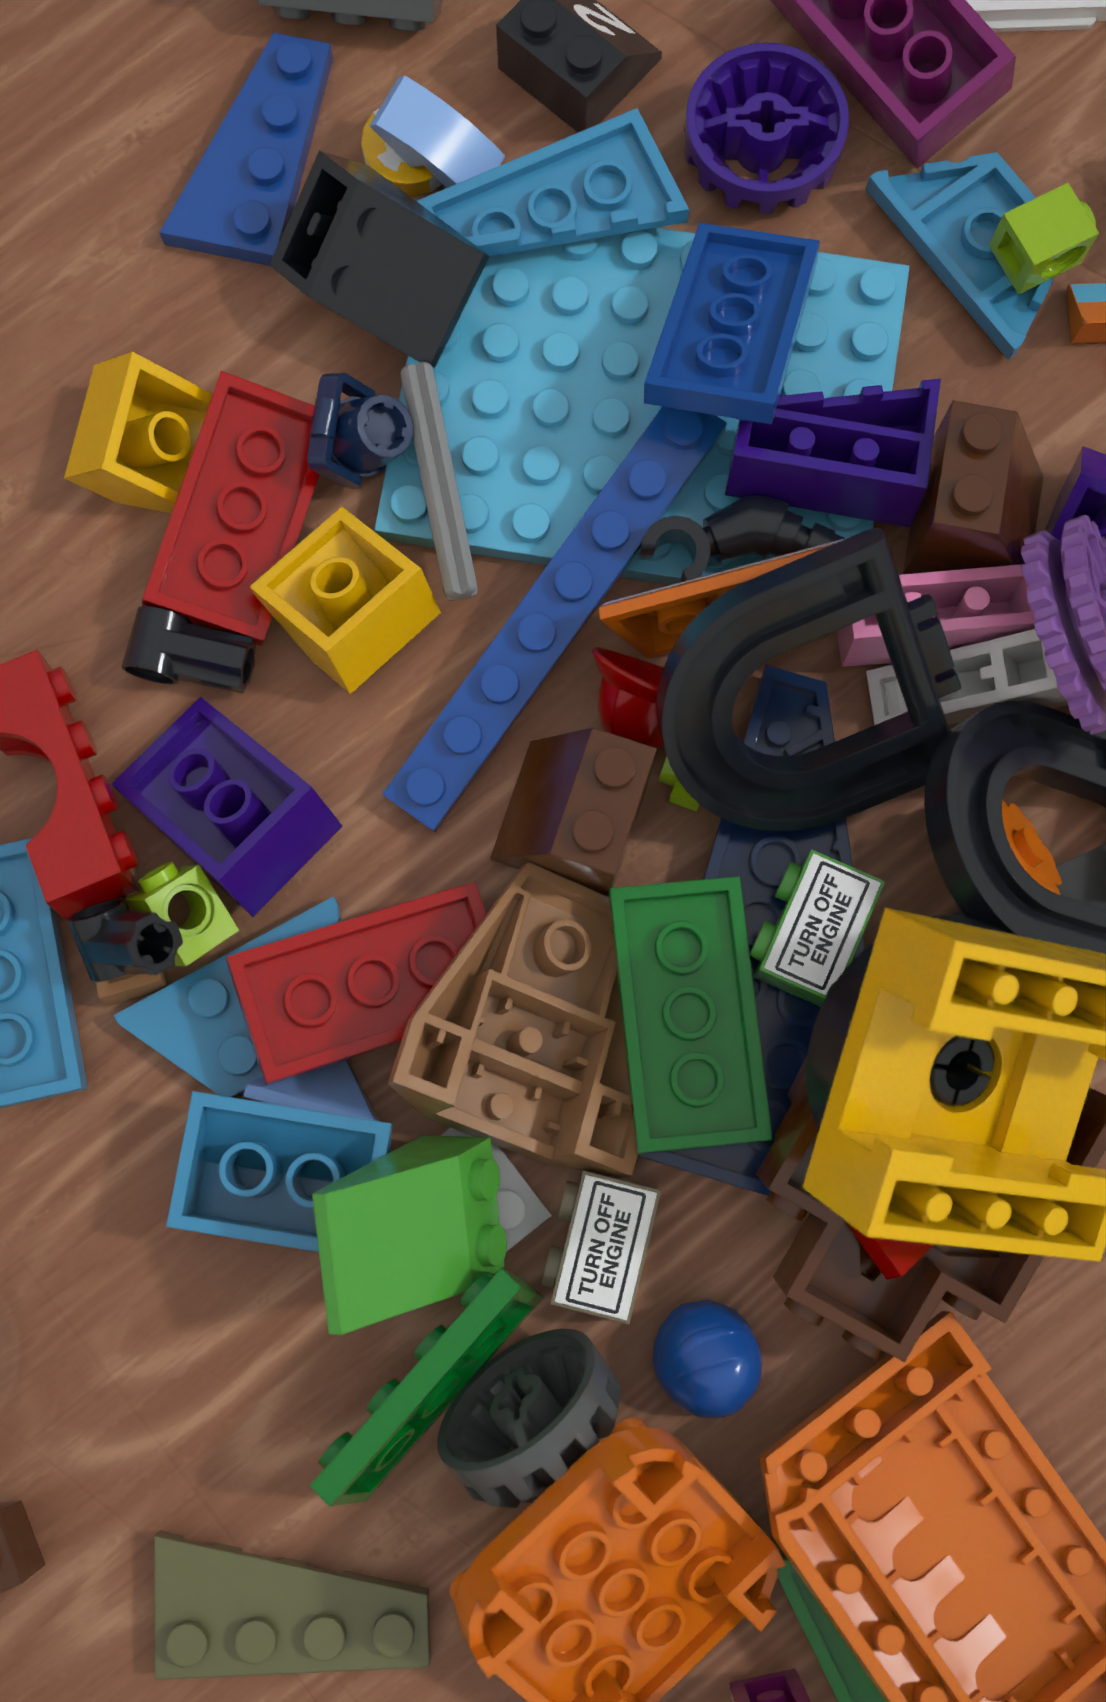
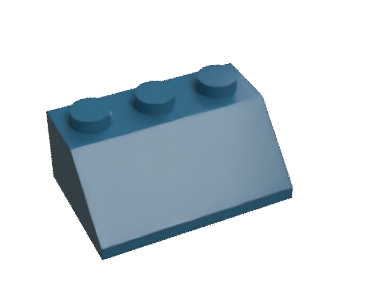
[166,1091,393,1252]

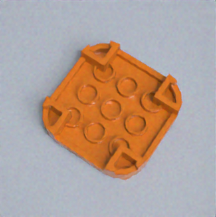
[449,1417,786,1702]

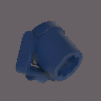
[307,373,413,489]

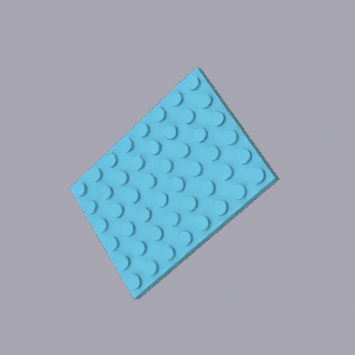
[374,228,910,585]

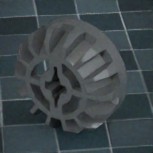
[437,1329,620,1508]

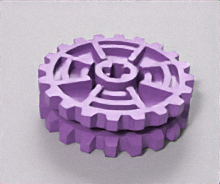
[1021,515,1106,735]

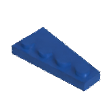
[159,33,333,266]

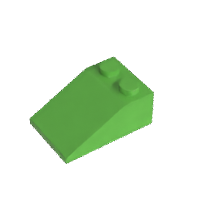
[312,1136,507,1335]

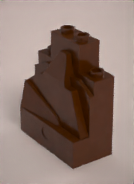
[756,1054,1106,1363]

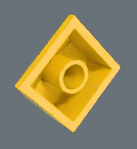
[64,351,213,514]
[250,506,441,694]

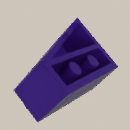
[725,378,941,527]

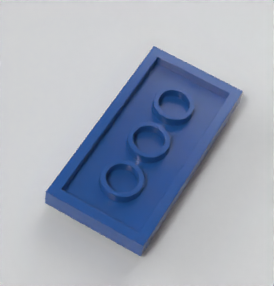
[644,223,820,424]

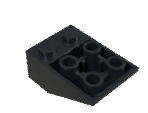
[269,150,490,369]

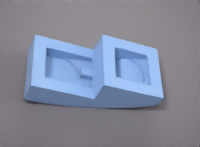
[369,75,505,188]

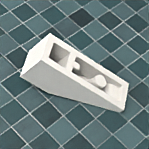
[866,629,1068,725]

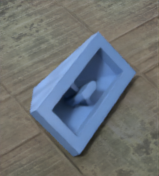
[243,1060,380,1121]

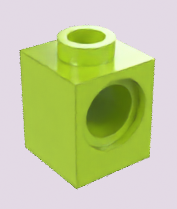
[989,182,1099,295]
[126,861,239,967]

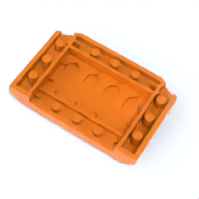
[759,1311,1106,1702]

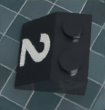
[496,0,662,133]

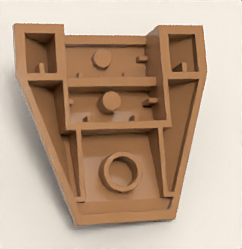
[388,861,638,1177]

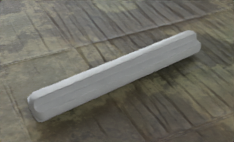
[400,362,478,601]

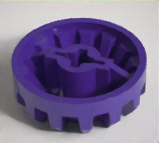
[684,43,849,214]

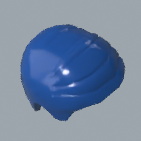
[652,1300,762,1418]

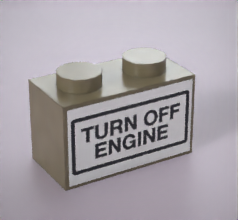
[541,1171,661,1324]

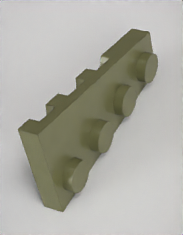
[154,1531,431,1680]

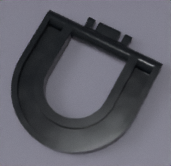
[656,528,962,831]
[924,701,1106,954]

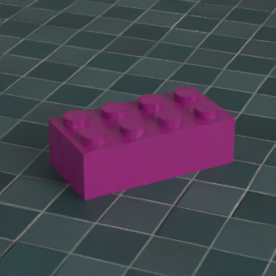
[770,0,1016,169]

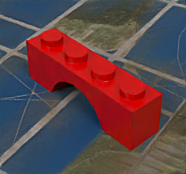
[0,649,139,920]

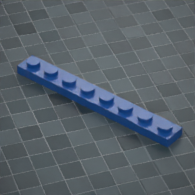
[382,406,727,832]

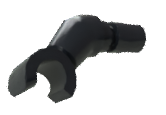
[638,495,845,582]

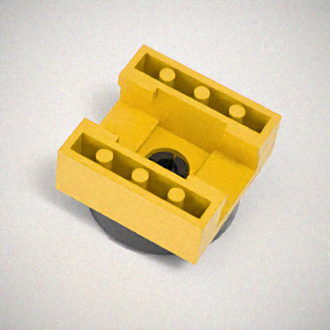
[802,908,1106,1262]

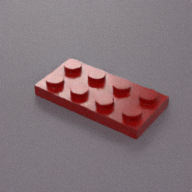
[142,371,319,646]
[226,881,487,1086]

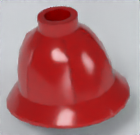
[592,647,664,748]

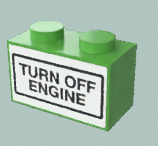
[749,849,885,1007]

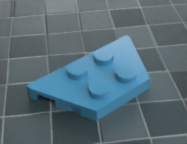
[866,152,1054,361]
[114,896,341,1098]

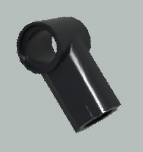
[122,606,256,694]
[68,898,183,982]

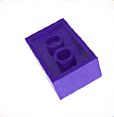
[111,697,343,917]

